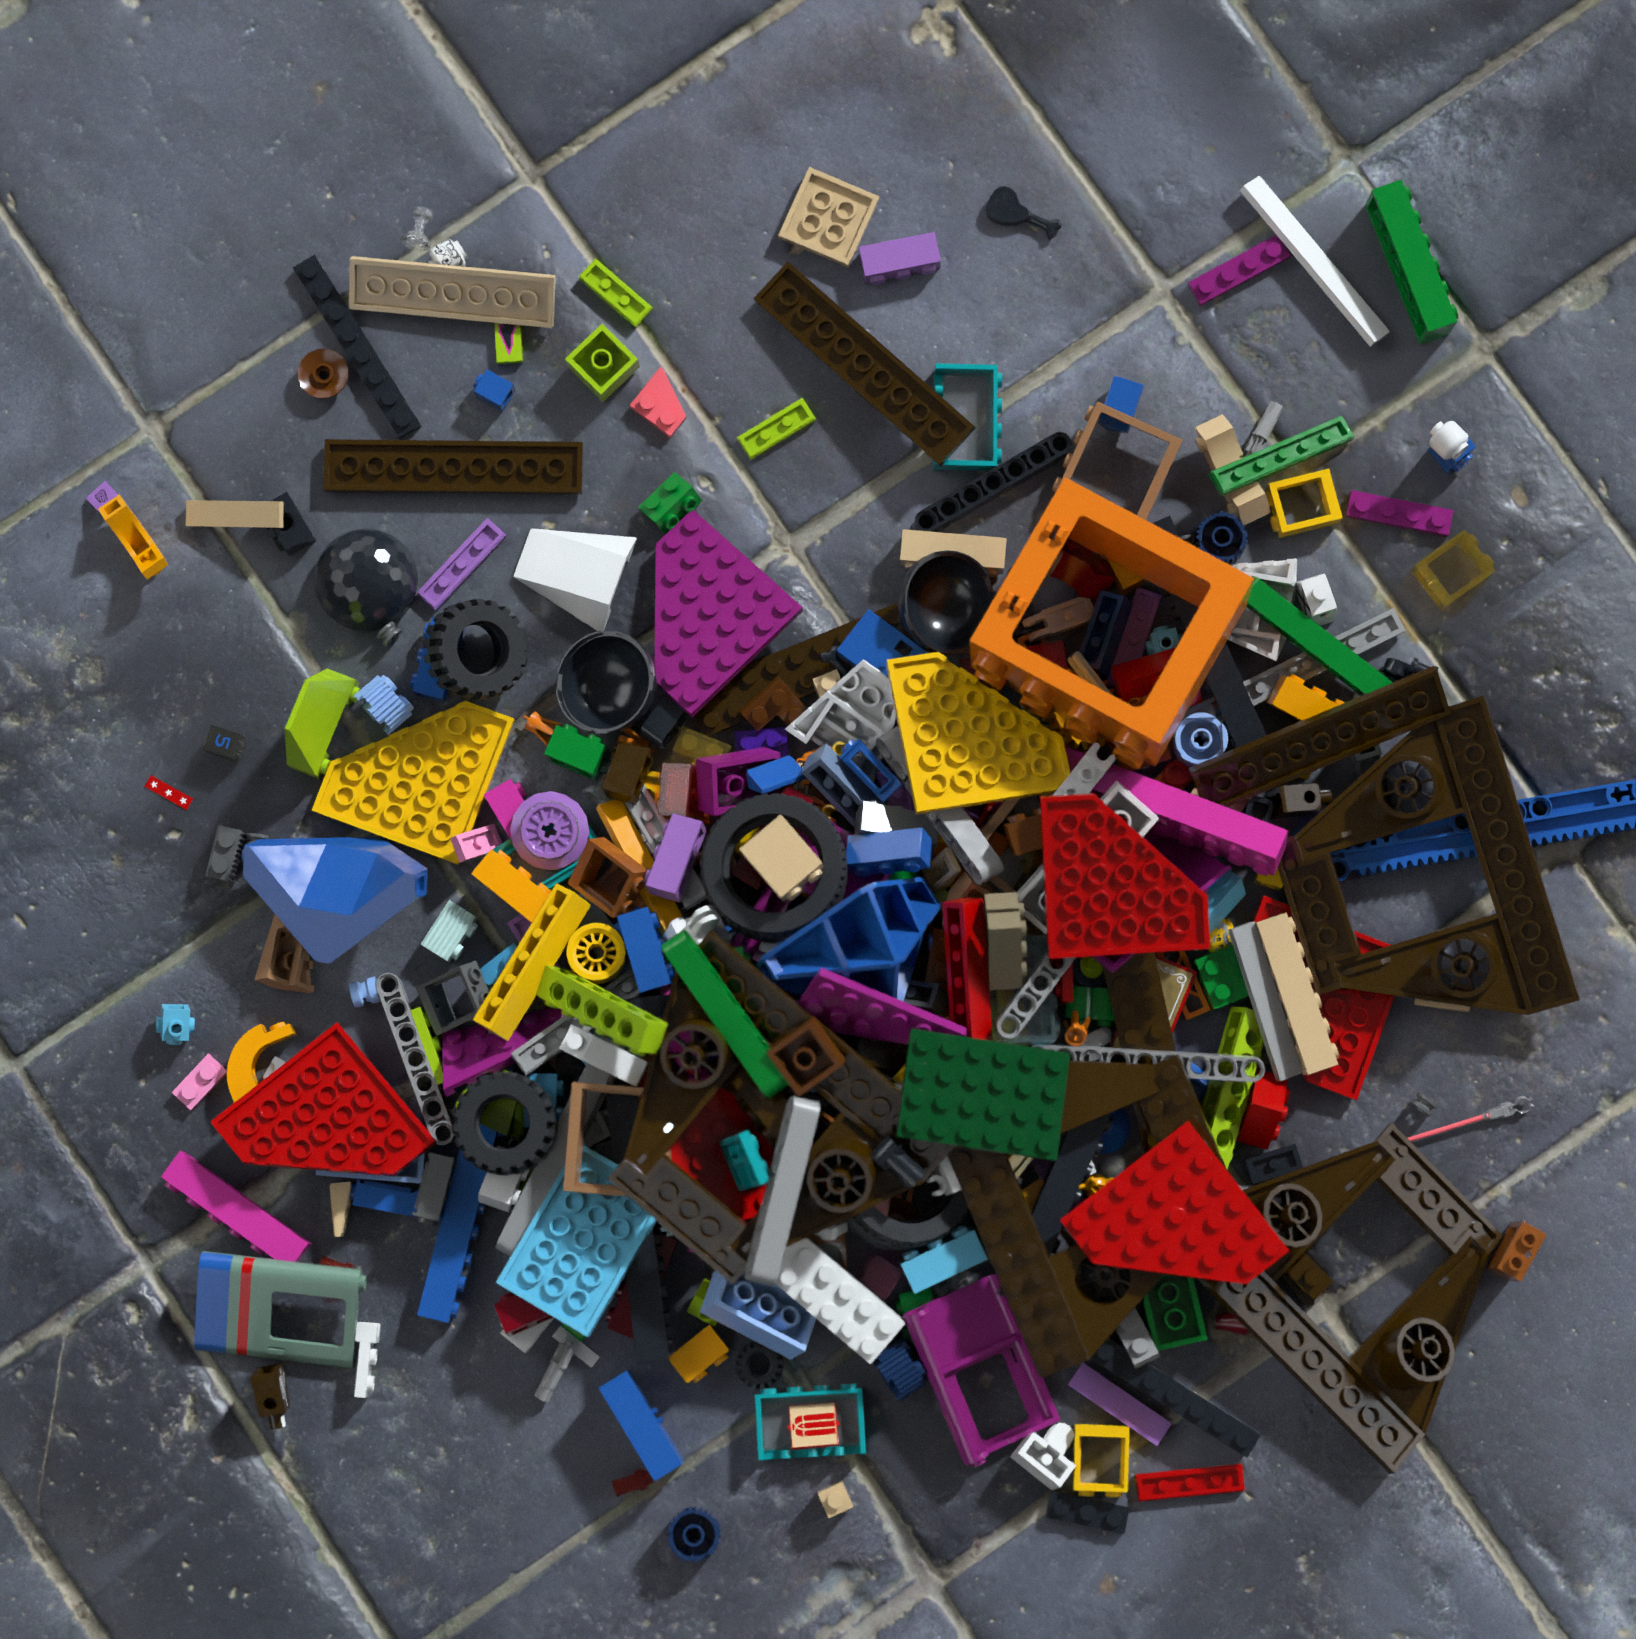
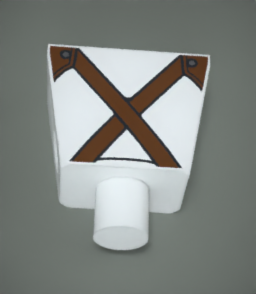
[1296,574,1337,626]

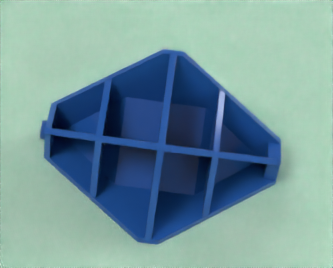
[242,837,428,964]
[756,877,941,1001]

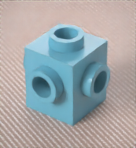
[1145,626,1182,655]
[156,1004,194,1045]

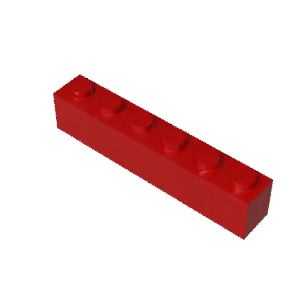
[942,898,993,1041]

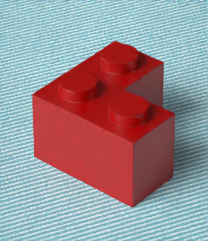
[1237,1069,1291,1150]

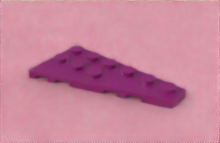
[797,968,967,1044]
[442,1007,565,1097]

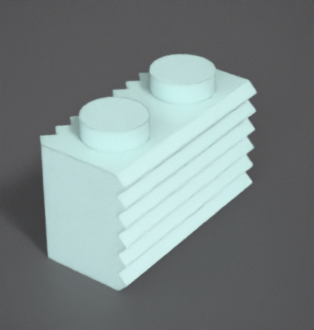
[421,900,478,963]

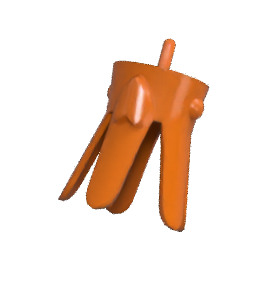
[523,711,562,746]
[614,728,654,753]
[1063,1011,1091,1047]

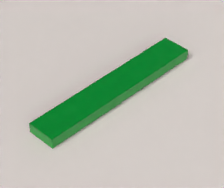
[1209,416,1354,497]

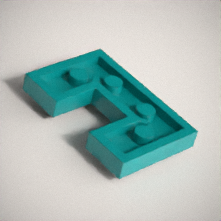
[718,1130,770,1192]

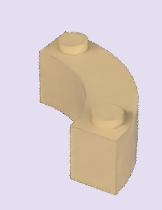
[1195,414,1271,525]

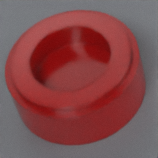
[1163,761,1190,789]

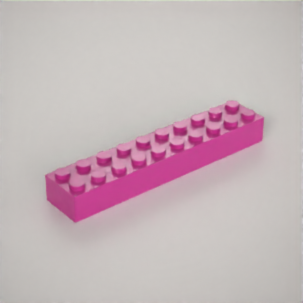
[1065,746,1288,876]

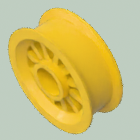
[567,923,626,984]

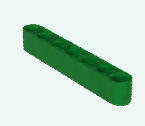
[1246,576,1392,696]
[661,929,789,1098]

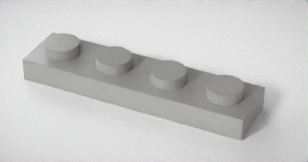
[1088,1270,1160,1368]

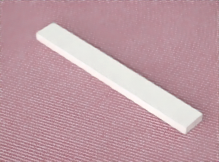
[1239,176,1390,347]

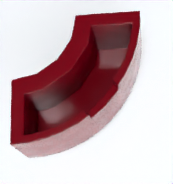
[1048,538,1116,600]

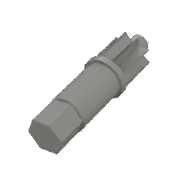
[1244,401,1283,456]
[534,1340,575,1402]

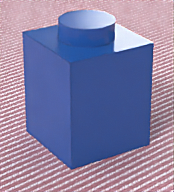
[473,369,516,412]

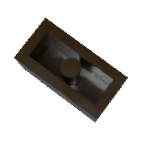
[601,741,654,805]

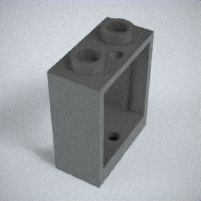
[416,961,489,1036]

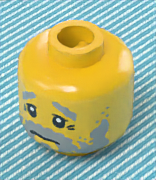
[1207,918,1234,953]

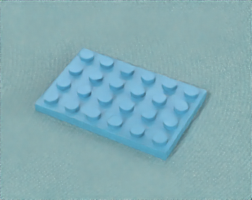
[496,1145,657,1337]

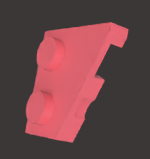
[630,367,687,438]

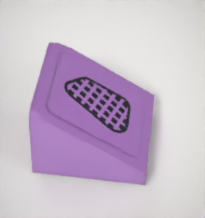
[86,481,118,514]

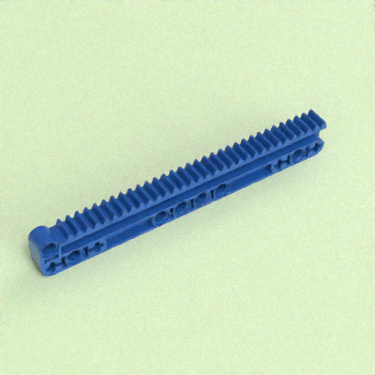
[1330,779,1636,883]

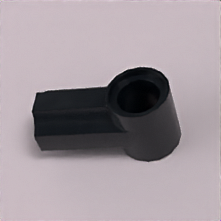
[870,1134,926,1189]

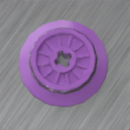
[510,791,589,870]

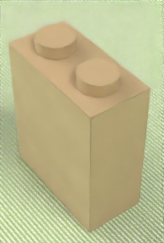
[740,815,824,902]

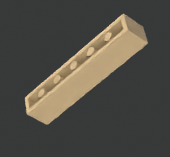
[1255,913,1339,1075]

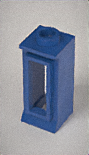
[840,739,904,804]
[350,1179,419,1217]

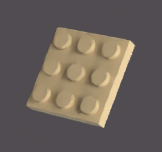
[778,167,880,268]

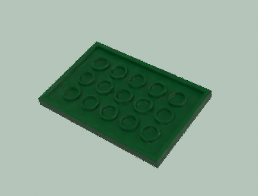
[896,1029,1070,1161]

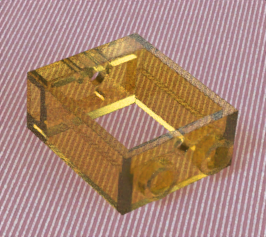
[1410,529,1496,611]

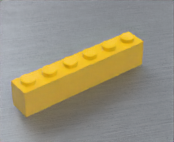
[473,883,591,1041]

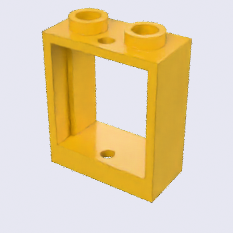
[1265,469,1343,538]
[1072,1424,1129,1497]

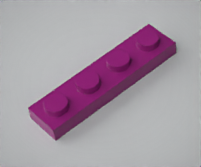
[1188,235,1290,306]
[1345,490,1453,537]

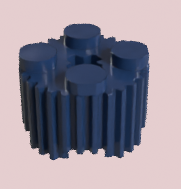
[1193,511,1248,565]
[873,1338,929,1402]
[667,1506,722,1563]

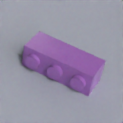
[859,232,941,285]
[644,813,706,902]

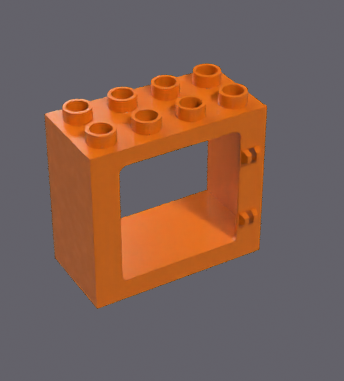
[970,477,1254,769]

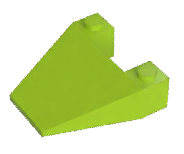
[285,669,361,780]

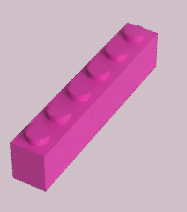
[161,1151,312,1262]

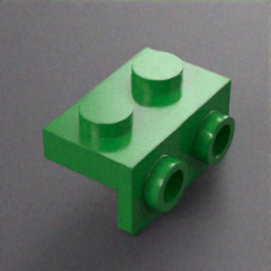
[638,472,702,535]

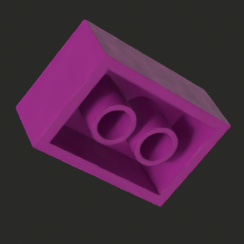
[696,747,782,816]

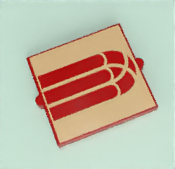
[788,1402,840,1450]

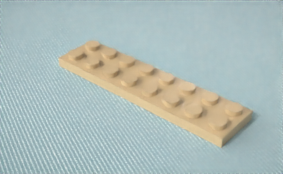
[349,256,556,328]

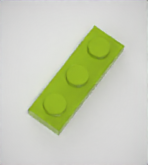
[410,1007,443,1086]

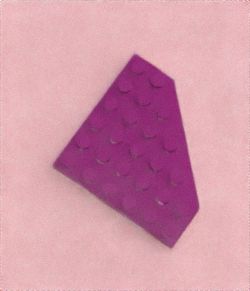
[654,510,803,717]

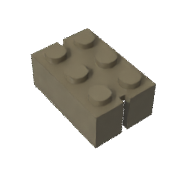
[985,892,1027,990]

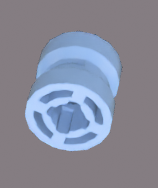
[349,976,381,1008]

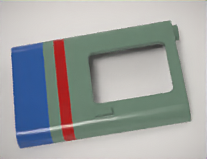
[194,1251,367,1369]

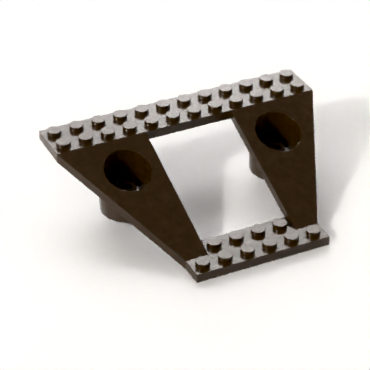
[1278,695,1581,1015]
[608,930,955,1284]
[947,1054,1228,1378]
[1197,1123,1504,1474]

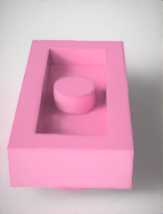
[450,824,502,863]
[172,1054,227,1111]

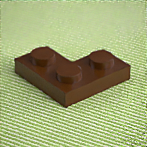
[739,676,808,732]

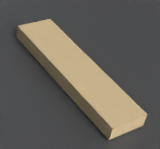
[186,500,283,528]

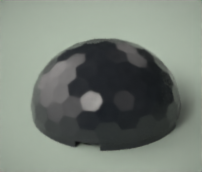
[314,528,418,631]
[897,550,996,656]
[556,631,657,735]

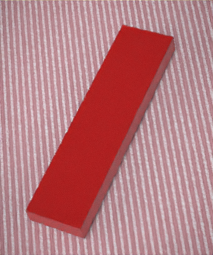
[1135,1463,1245,1502]

